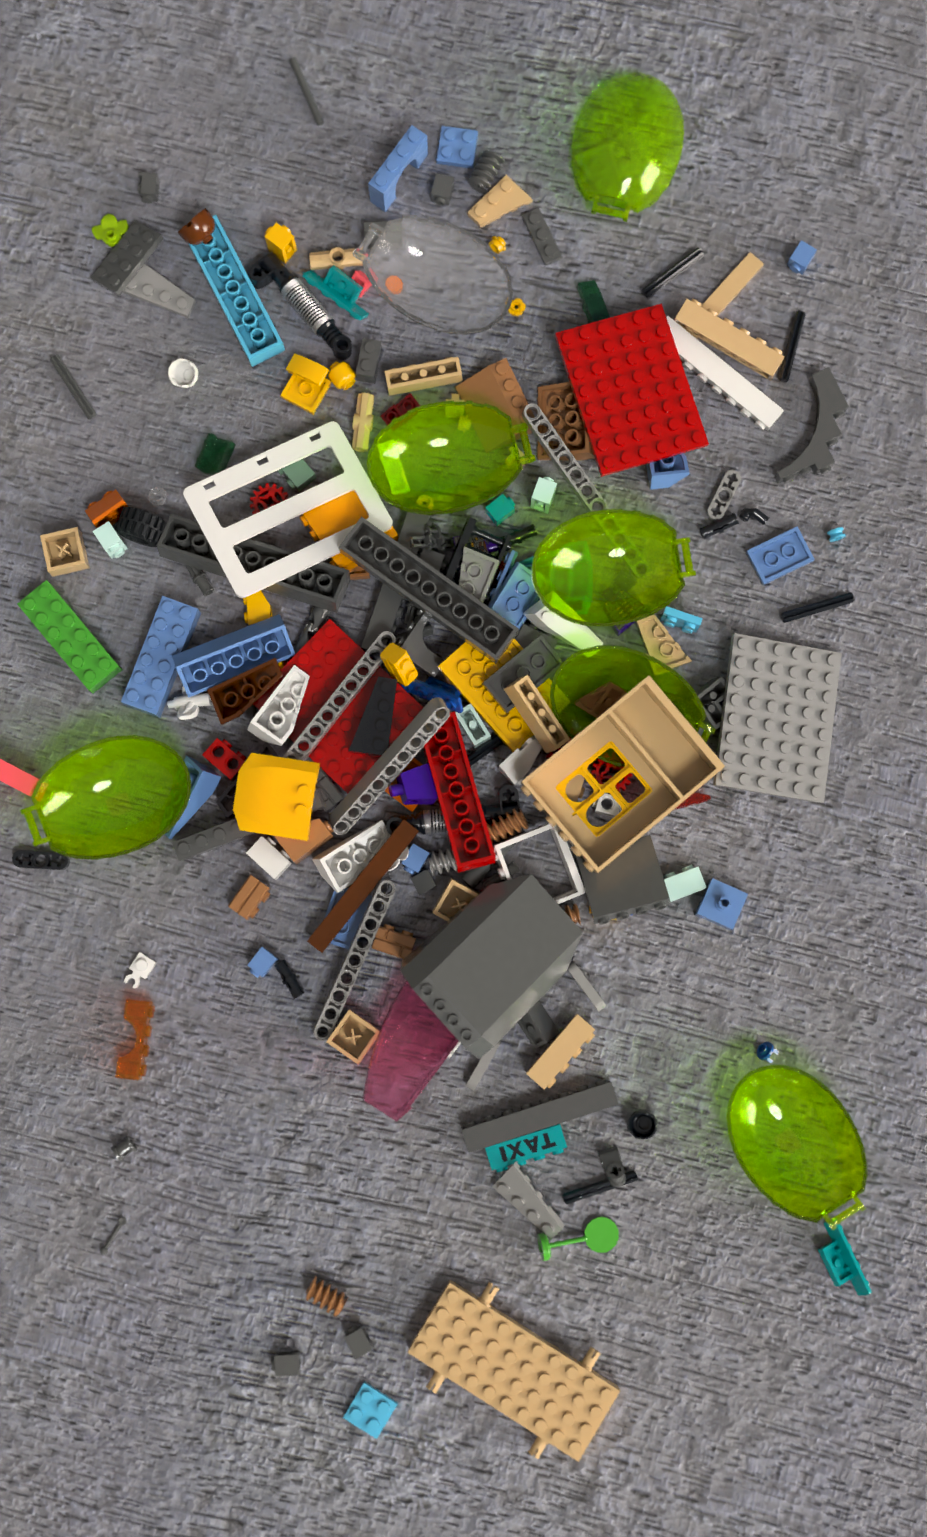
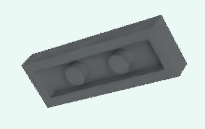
[522,208,562,266]

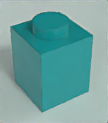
[485,494,515,526]

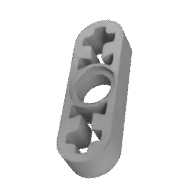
[707,470,741,522]
[567,960,606,1012]
[466,1041,502,1091]

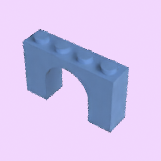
[368,125,428,212]

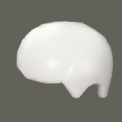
[168,358,198,388]

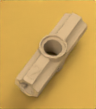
[309,247,367,270]
[352,393,374,452]

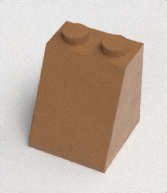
[274,818,334,864]

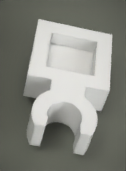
[124,952,156,989]

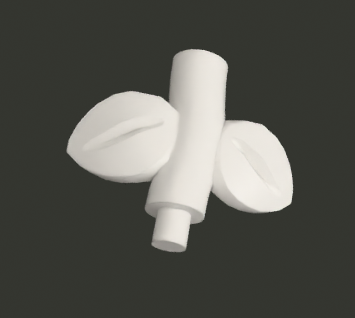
[167,686,213,720]

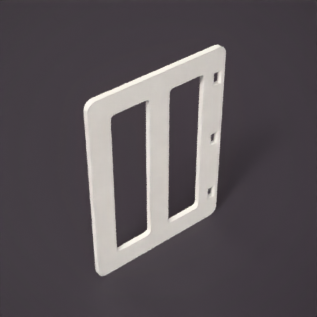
[183,422,393,598]

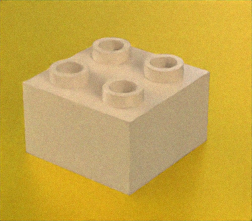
[40,527,90,577]
[432,877,479,921]
[326,1009,382,1065]

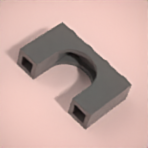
[395,609,444,677]

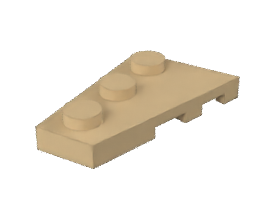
[467,175,533,228]
[636,615,692,675]

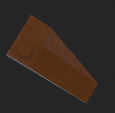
[208,658,283,725]

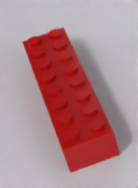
[423,712,496,873]

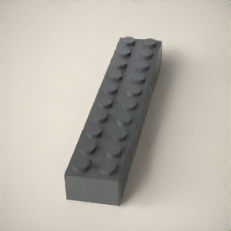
[156,514,350,613]
[339,517,519,664]

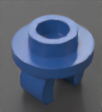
[757,1042,779,1063]

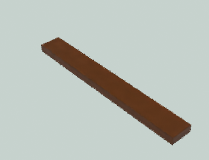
[307,819,419,953]

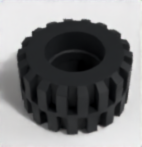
[115,507,167,547]

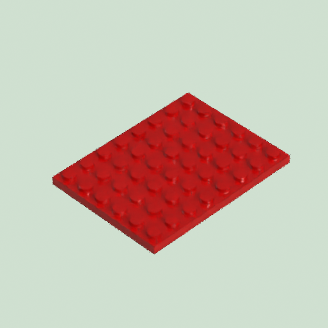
[554,303,709,477]
[253,619,424,795]

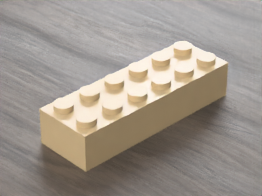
[675,299,785,381]

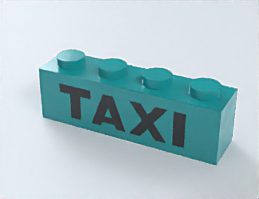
[485,1124,567,1173]

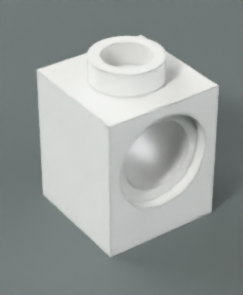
[592,793,620,817]

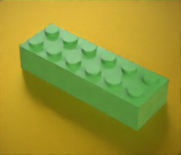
[17,580,122,694]

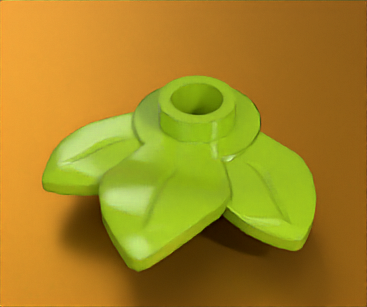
[91,214,128,247]

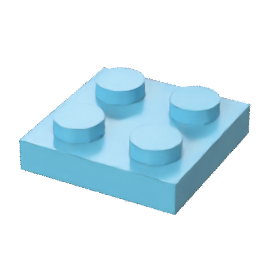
[660,606,703,634]
[343,1381,398,1439]

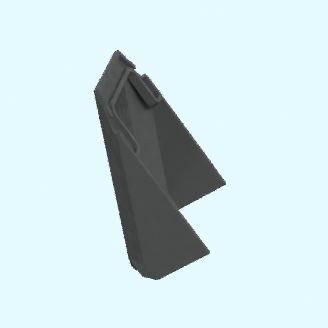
[400,874,583,1059]

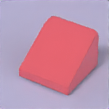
[351,270,374,298]

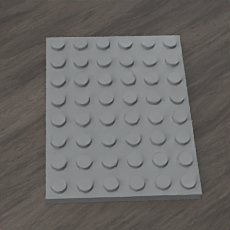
[713,633,842,804]

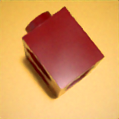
[202,738,247,782]

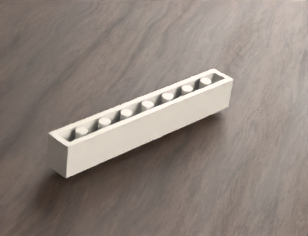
[666,316,784,431]

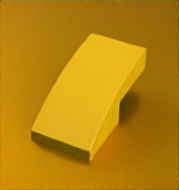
[286,353,329,386]

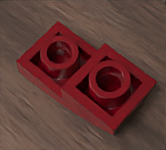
[380,393,423,431]

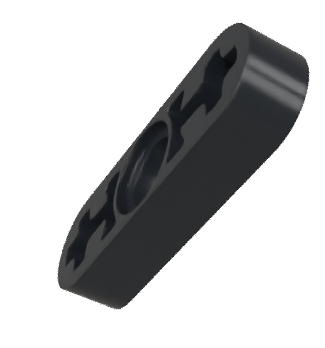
[12,850,70,870]

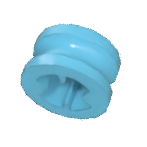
[827,527,846,542]

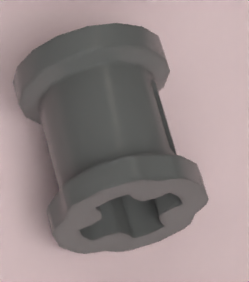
[111,1136,138,1162]

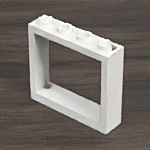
[492,823,586,904]

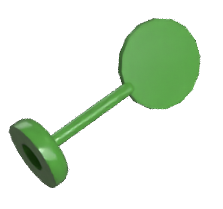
[537,1217,619,1261]

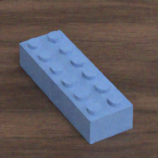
[121,596,201,718]
[172,614,295,698]

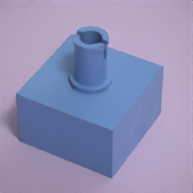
[694,878,748,930]

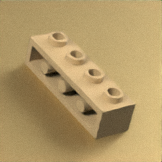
[384,357,462,396]
[504,675,570,753]
[526,1014,595,1089]

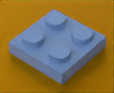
[437,126,478,169]

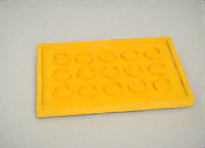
[437,639,570,752]

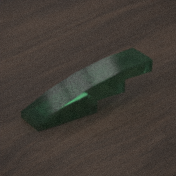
[577,280,610,324]

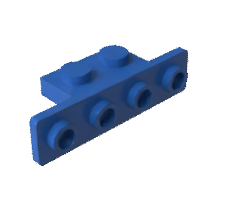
[401,677,464,713]

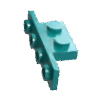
[302,266,369,320]
[818,1220,872,1296]

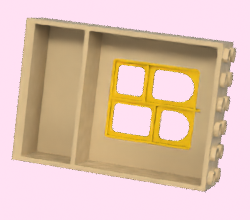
[520,676,725,873]

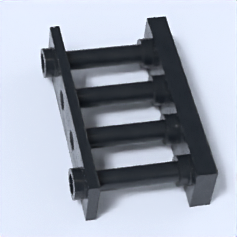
[444,517,512,604]

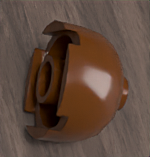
[177,208,215,245]

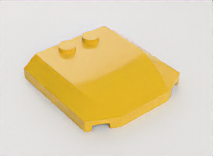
[233,753,320,841]

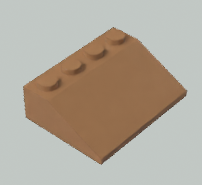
[455,358,538,453]
[538,382,595,460]

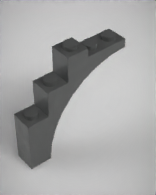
[775,367,849,483]

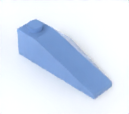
[646,453,690,490]
[160,755,221,839]

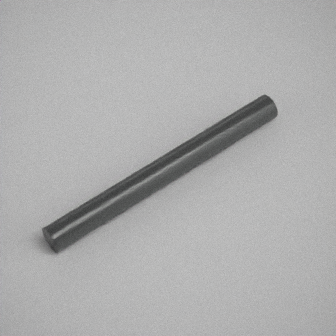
[289,57,324,126]

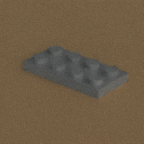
[90,220,164,296]
[482,635,565,713]

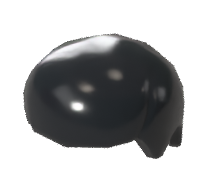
[627,1109,657,1139]

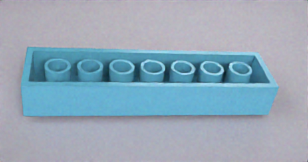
[188,215,285,367]

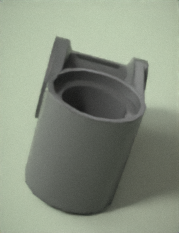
[598,1146,626,1187]

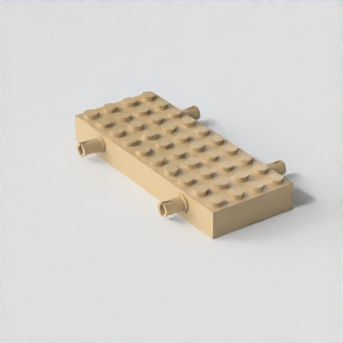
[408,1279,620,1462]

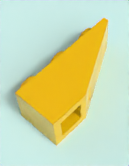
[243,591,272,626]

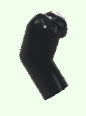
[739,508,769,525]

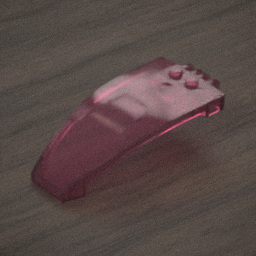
[363,980,458,1122]

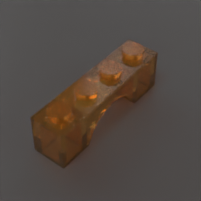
[115,999,155,1080]

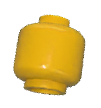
[328,361,356,390]

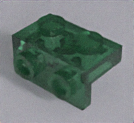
[195,433,236,476]

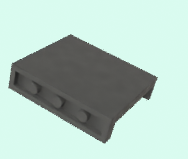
[575,835,670,925]

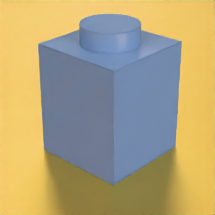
[787,240,817,275]
[401,843,430,875]
[247,947,279,978]

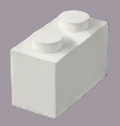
[246,836,292,880]

